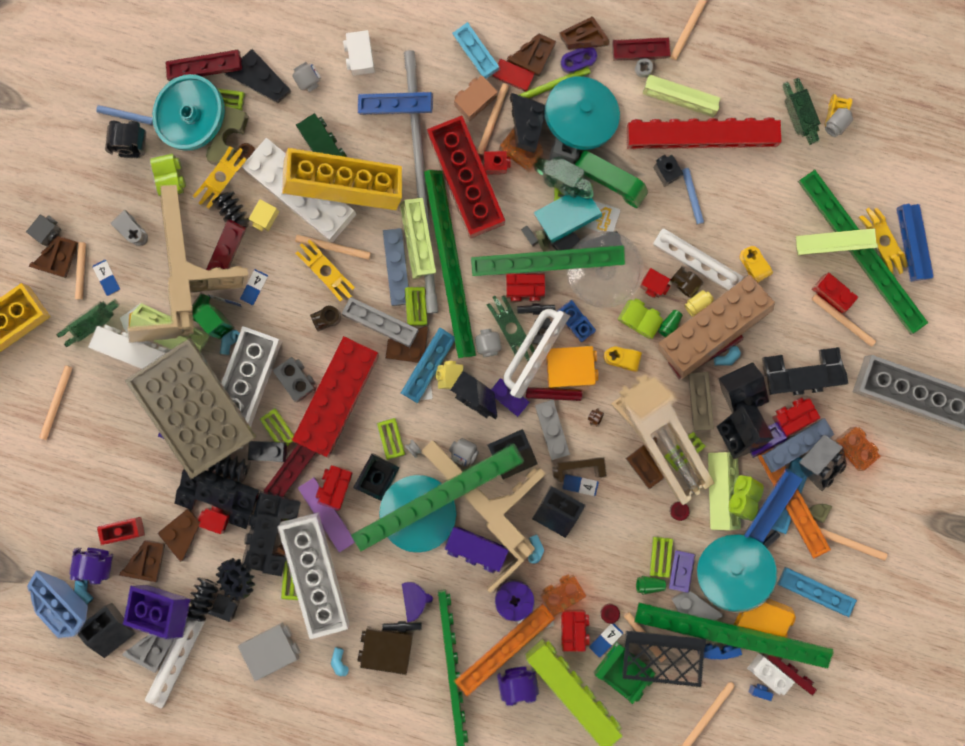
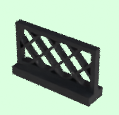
[622,631,706,687]

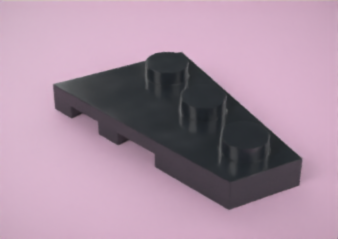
[224,49,291,104]
[510,93,545,153]

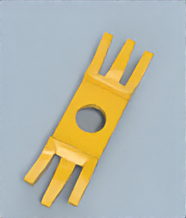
[193,146,247,209]
[859,208,908,274]
[295,239,355,302]

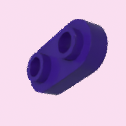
[560,47,597,73]

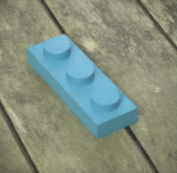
[452,22,500,79]

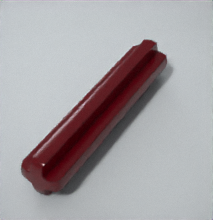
[526,387,582,401]

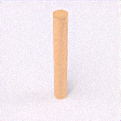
[75,242,86,300]
[624,612,666,662]

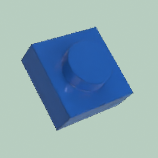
[748,683,773,701]

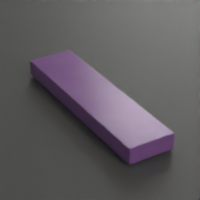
[298,477,355,553]

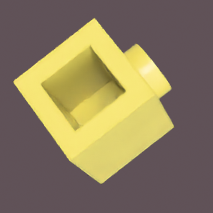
[249,199,279,231]
[436,361,463,389]

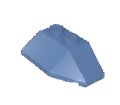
[27,570,88,638]

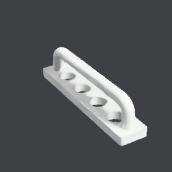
[653,228,743,290]
[504,309,570,398]
[145,617,206,708]

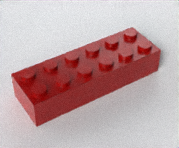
[427,115,505,239]
[291,336,379,459]

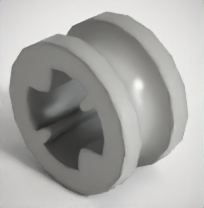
[635,58,653,78]
[405,440,422,458]

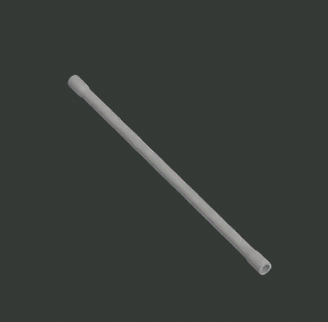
[404,50,438,314]

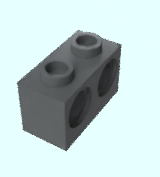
[273,357,316,402]

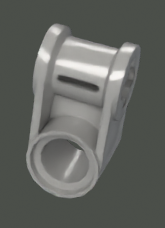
[111,210,148,246]

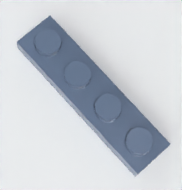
[383,228,409,306]
[762,418,835,472]

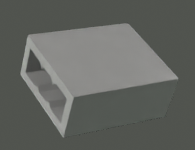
[238,622,300,681]

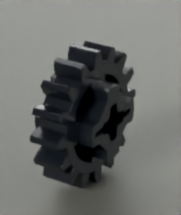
[216,558,255,601]

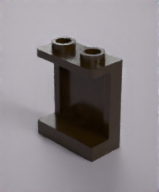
[552,457,607,483]
[357,626,413,675]

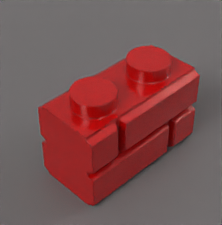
[812,272,858,313]
[506,273,545,302]
[772,397,820,437]
[315,465,353,511]
[97,517,145,545]
[561,609,590,652]

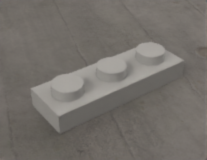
[535,400,570,460]

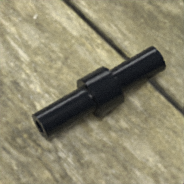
[517,303,556,315]
[383,621,422,633]

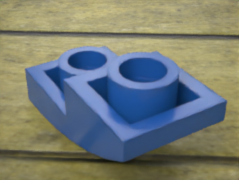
[557,300,596,343]
[697,643,743,660]

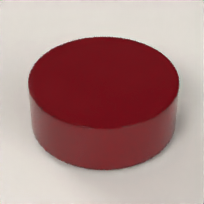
[670,501,690,521]
[600,603,620,624]

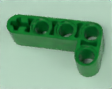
[574,150,648,208]

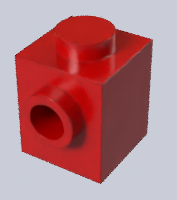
[484,151,511,174]
[639,268,671,298]
[198,506,230,535]

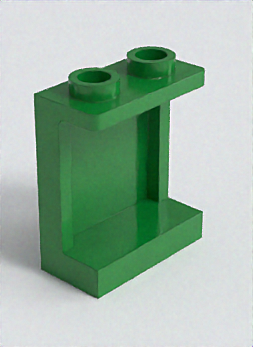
[593,641,656,704]

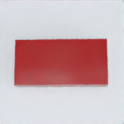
[492,58,535,92]

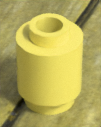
[684,290,714,317]

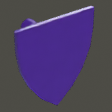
[402,582,433,623]

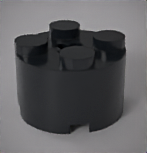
[105,120,147,158]

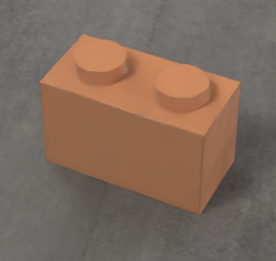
[454,75,497,122]

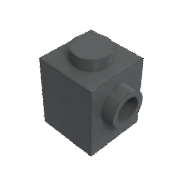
[26,214,61,247]

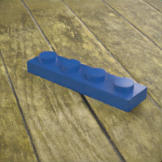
[358,92,433,115]

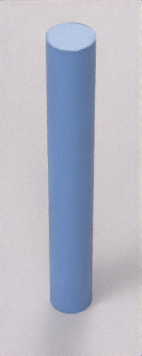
[96,105,153,125]
[682,168,704,225]

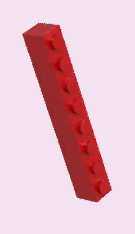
[626,117,782,149]

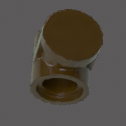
[670,266,703,298]
[310,305,341,332]

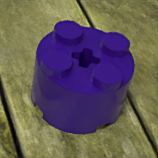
[69,547,113,584]
[495,579,534,621]
[497,666,539,706]

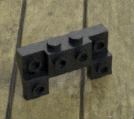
[762,347,848,396]
[174,469,260,530]
[241,490,301,576]

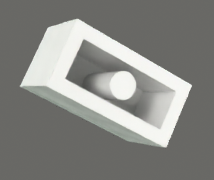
[343,30,375,76]

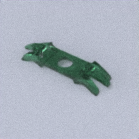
[487,295,535,361]

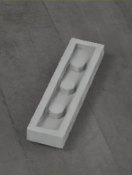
[342,297,419,348]

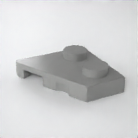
[671,591,723,621]
[122,634,175,673]

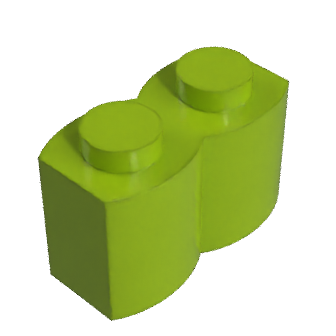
[150,153,186,197]
[617,298,664,339]
[728,475,764,521]

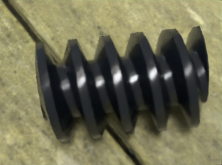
[212,192,250,228]
[208,454,251,483]
[187,577,219,622]

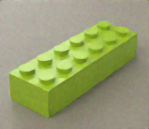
[525,638,623,746]

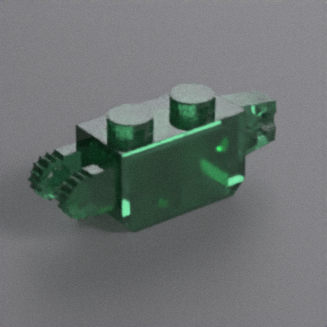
[782,78,821,145]
[534,156,594,199]
[56,299,120,347]

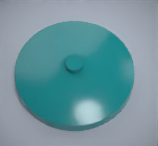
[152,75,225,151]
[545,76,620,150]
[379,475,456,552]
[697,534,777,612]

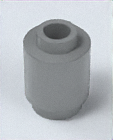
[825,108,853,137]

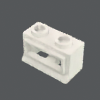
[747,654,795,695]

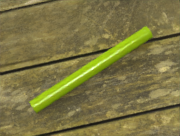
[519,67,591,99]

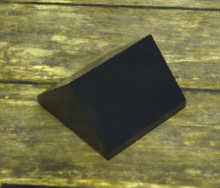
[353,453,400,501]

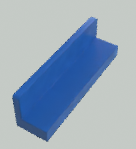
[896,203,934,282]
[744,468,803,543]

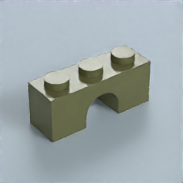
[206,106,249,166]

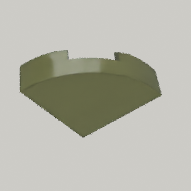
[535,230,550,252]
[809,504,832,523]

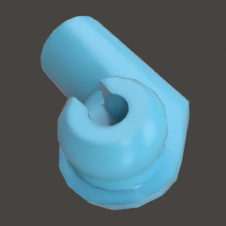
[220,330,240,355]
[714,346,741,366]
[528,534,544,564]
[74,579,94,605]
[331,647,349,677]

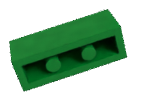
[193,304,235,340]

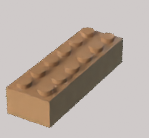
[658,275,775,378]

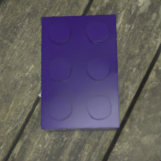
[445,525,508,573]
[123,585,190,639]

